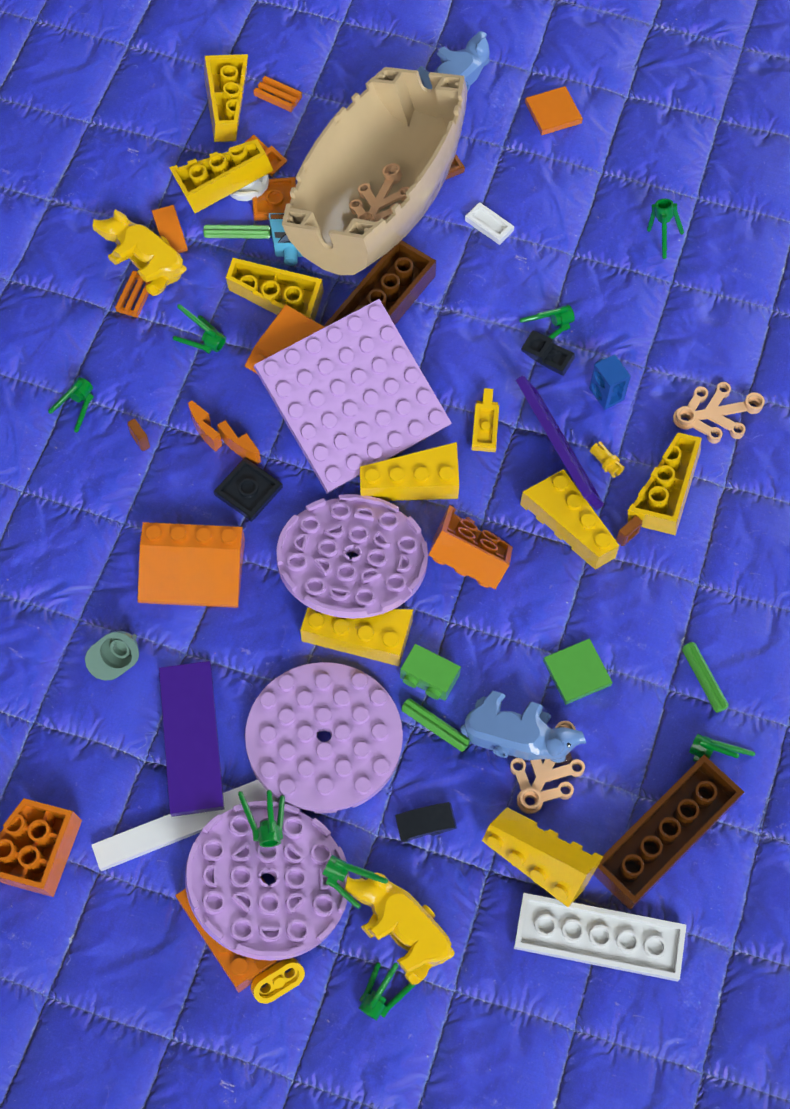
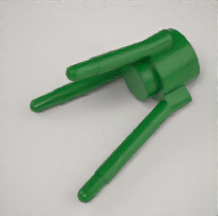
[647,198,684,259]
[173,304,227,354]
[519,305,575,339]
[48,377,94,433]
[689,734,755,762]
[238,790,285,847]
[322,855,388,909]
[358,962,416,1021]

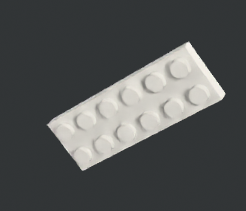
[514,893,686,982]

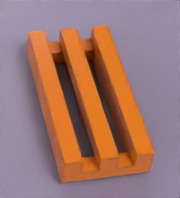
[254,76,302,112]
[115,271,152,318]

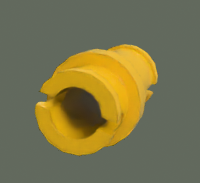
[590,441,625,478]

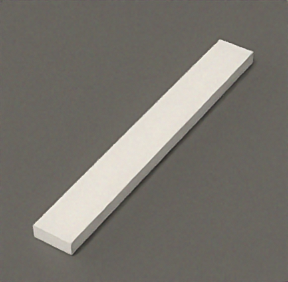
[92,780,279,871]

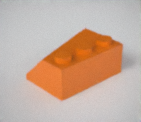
[428,505,513,590]
[0,798,82,897]

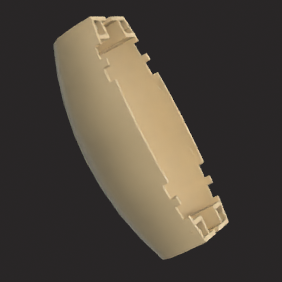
[282,67,468,275]

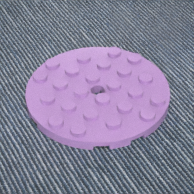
[277,494,428,618]
[245,662,403,813]
[185,801,349,961]

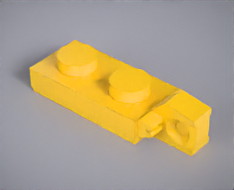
[472,388,499,452]

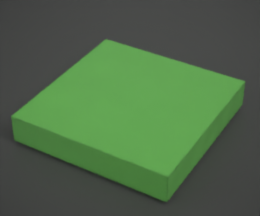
[543,638,613,705]

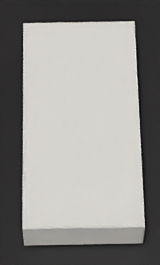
[465,202,514,245]

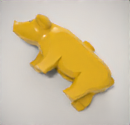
[93,209,187,296]
[345,872,455,985]

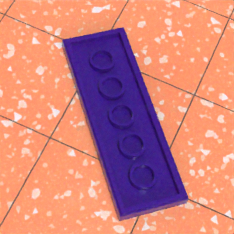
[516,375,604,510]
[159,661,225,817]

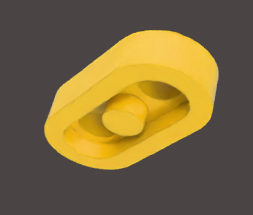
[251,958,305,1004]

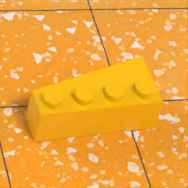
[204,54,248,142]
[169,139,273,213]
[226,258,324,321]
[628,433,702,535]
[360,442,459,501]
[520,469,620,570]
[300,607,413,667]
[482,807,603,908]

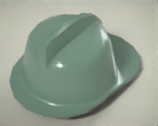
[85,631,139,681]

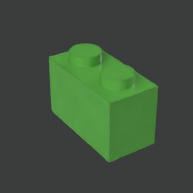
[400,644,461,701]

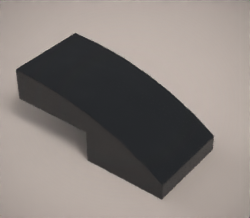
[521,331,575,376]
[395,802,457,842]

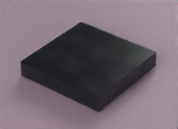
[214,457,283,522]

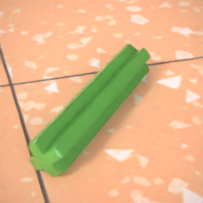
[203,224,271,239]
[682,642,729,713]
[401,698,470,752]

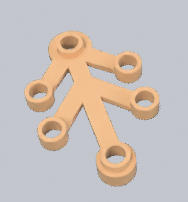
[349,163,410,222]
[673,382,765,444]
[510,721,585,814]

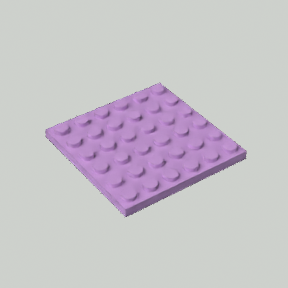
[254,299,452,493]

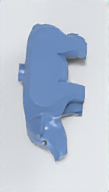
[417,31,490,91]
[461,691,586,763]

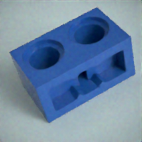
[589,354,631,410]

